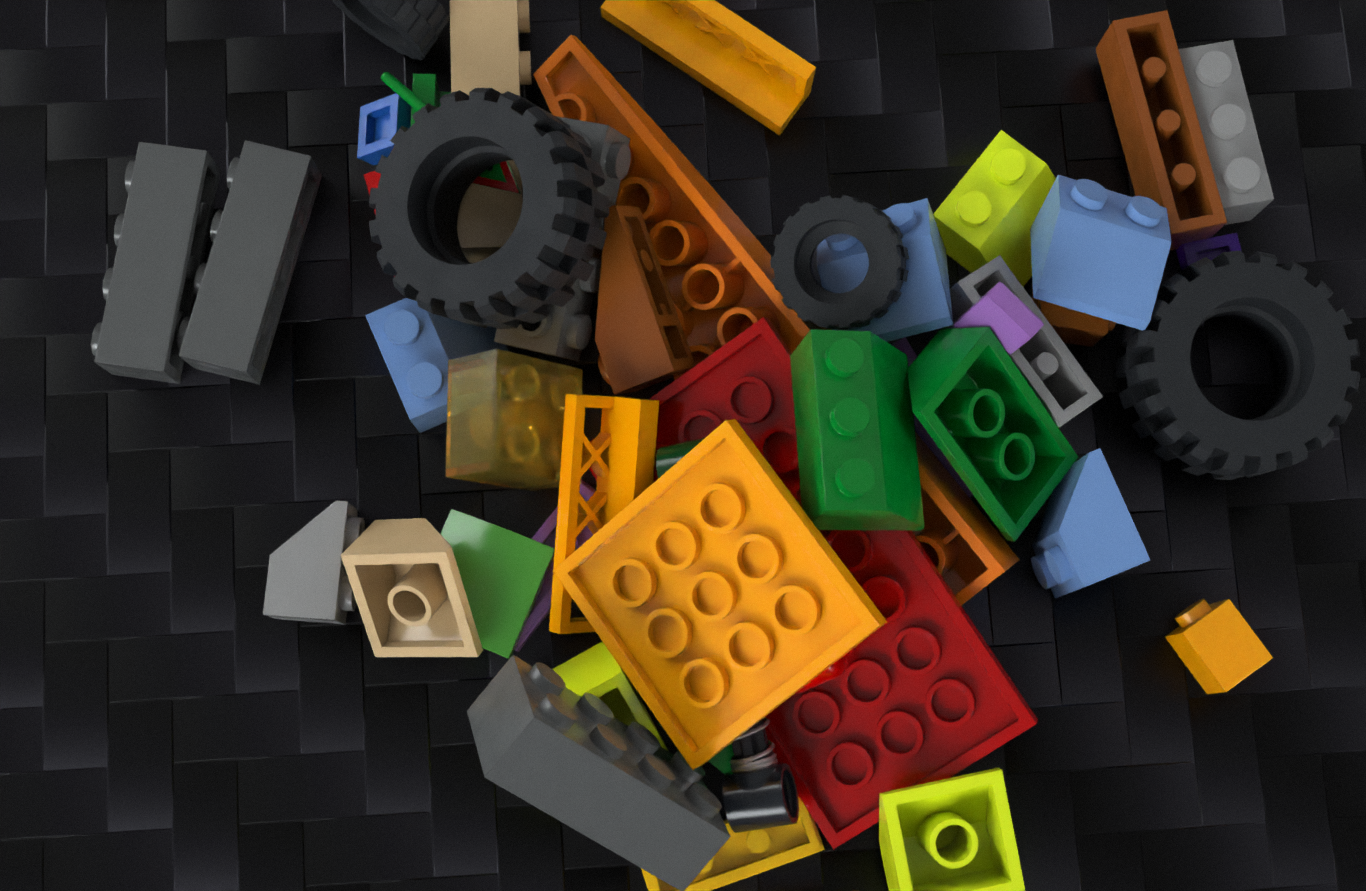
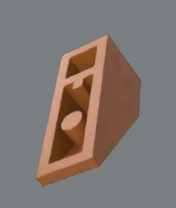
[595,205,696,395]

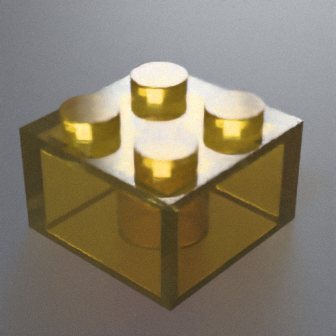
[446,349,582,491]

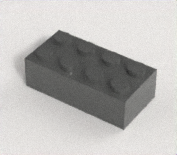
[467,655,731,891]

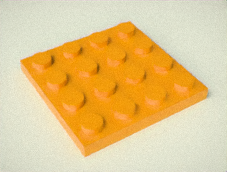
[553,419,887,770]

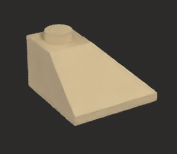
[341,518,483,657]

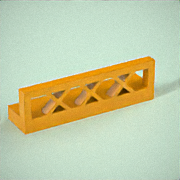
[600,0,816,136]
[549,394,659,634]

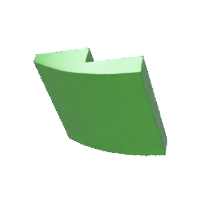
[441,509,555,659]

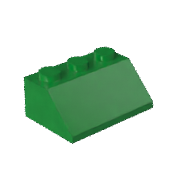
[907,327,1078,542]
[790,329,925,531]

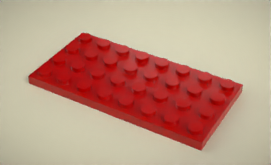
[589,317,1038,850]

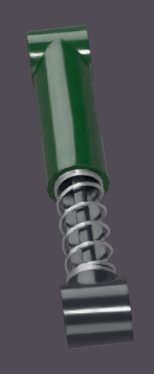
[656,437,799,833]

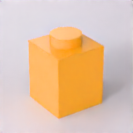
[1165,598,1273,694]

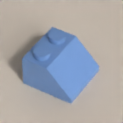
[1030,175,1172,331]
[817,198,953,342]
[365,298,524,433]
[1031,448,1150,598]

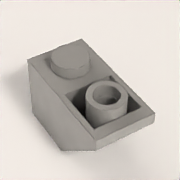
[263,501,365,624]

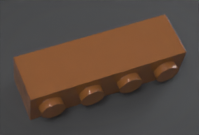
[1096,10,1227,250]

